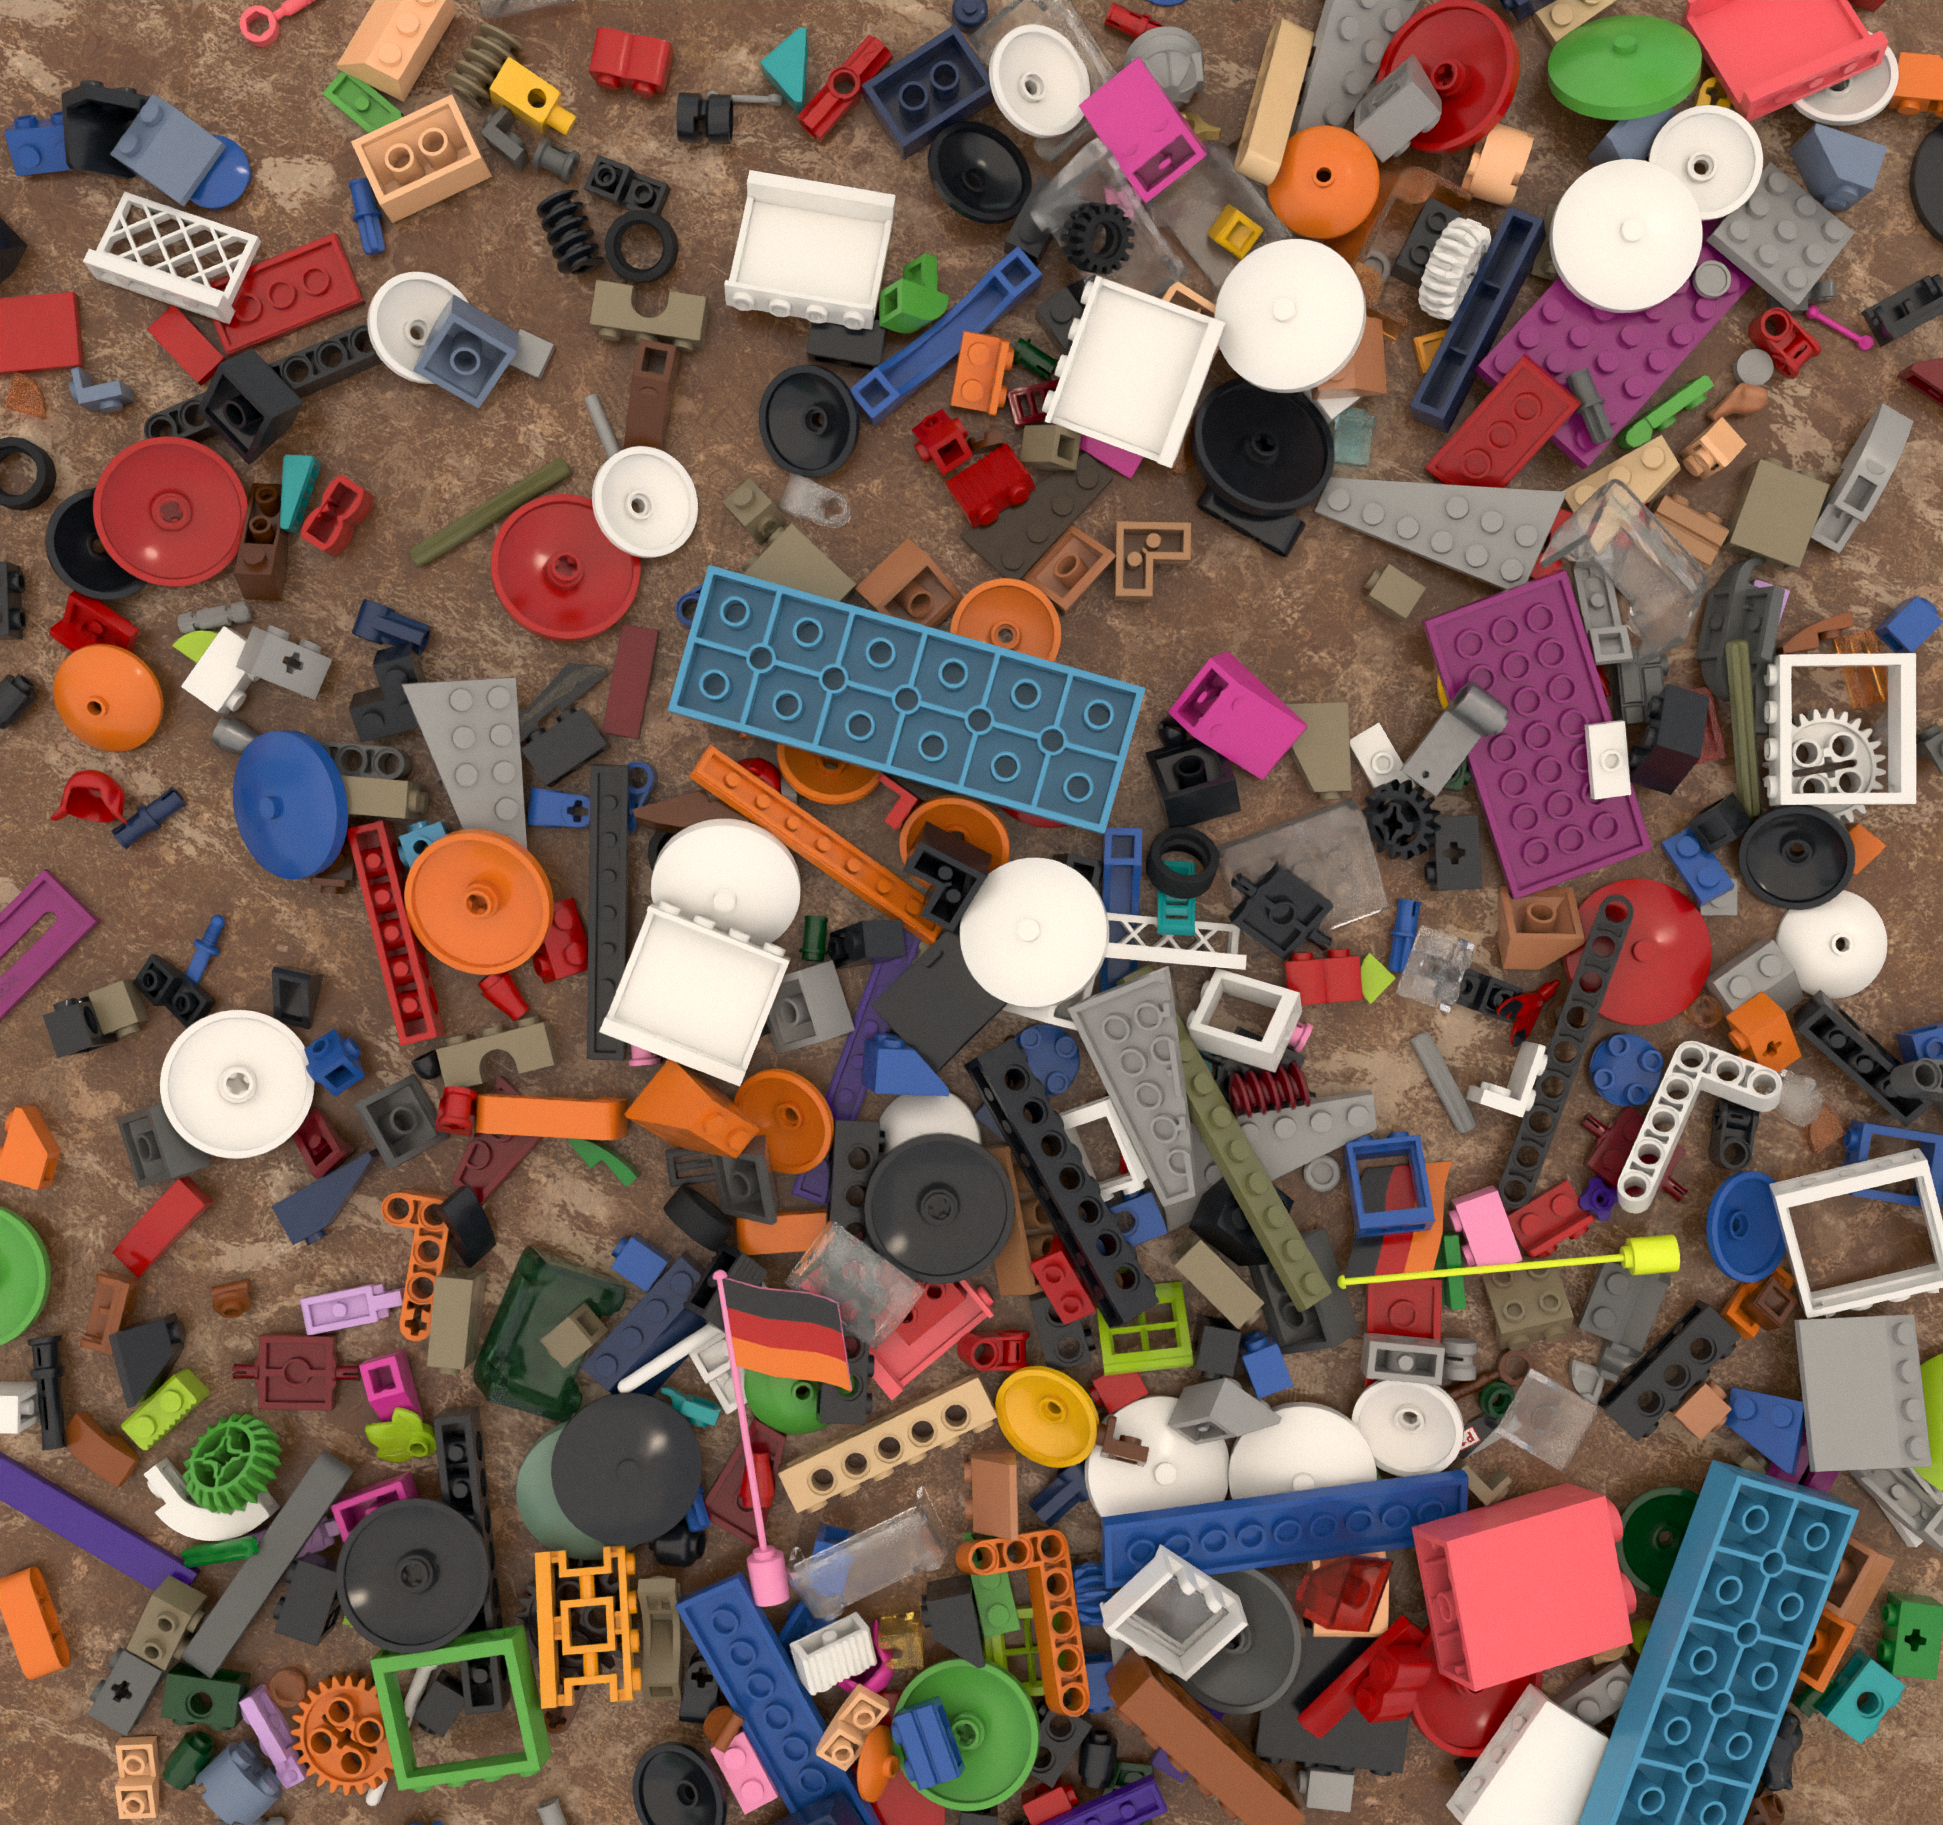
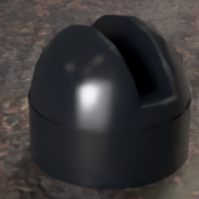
[1158,716,1188,748]
[411,1049,441,1080]

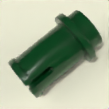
[1013,337,1058,381]
[799,915,828,962]
[1791,1679,1838,1718]

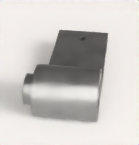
[1400,680,1509,797]

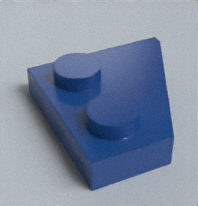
[1725,1387,1805,1475]

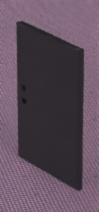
[871,920,1008,1074]

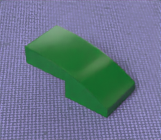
[567,1138,642,1187]

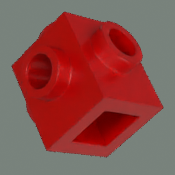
[911,409,974,476]

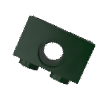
[161,1663,251,1731]

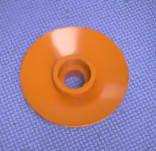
[857,1725,899,1803]

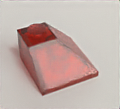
[1292,1554,1394,1632]

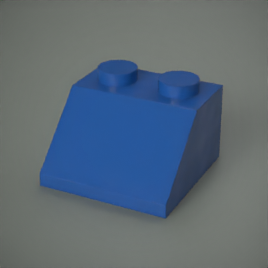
[861,1033,949,1097]

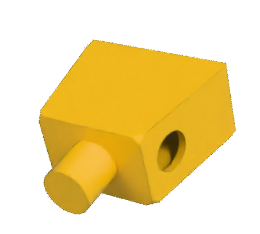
[489,57,577,136]

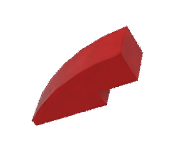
[112,1176,214,1278]

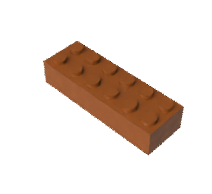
[1104,1648,1306,1825]

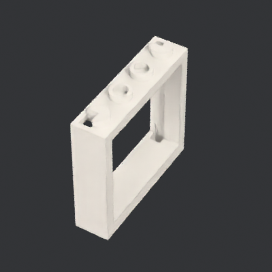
[1764,653,1916,806]
[1769,1148,1943,1319]

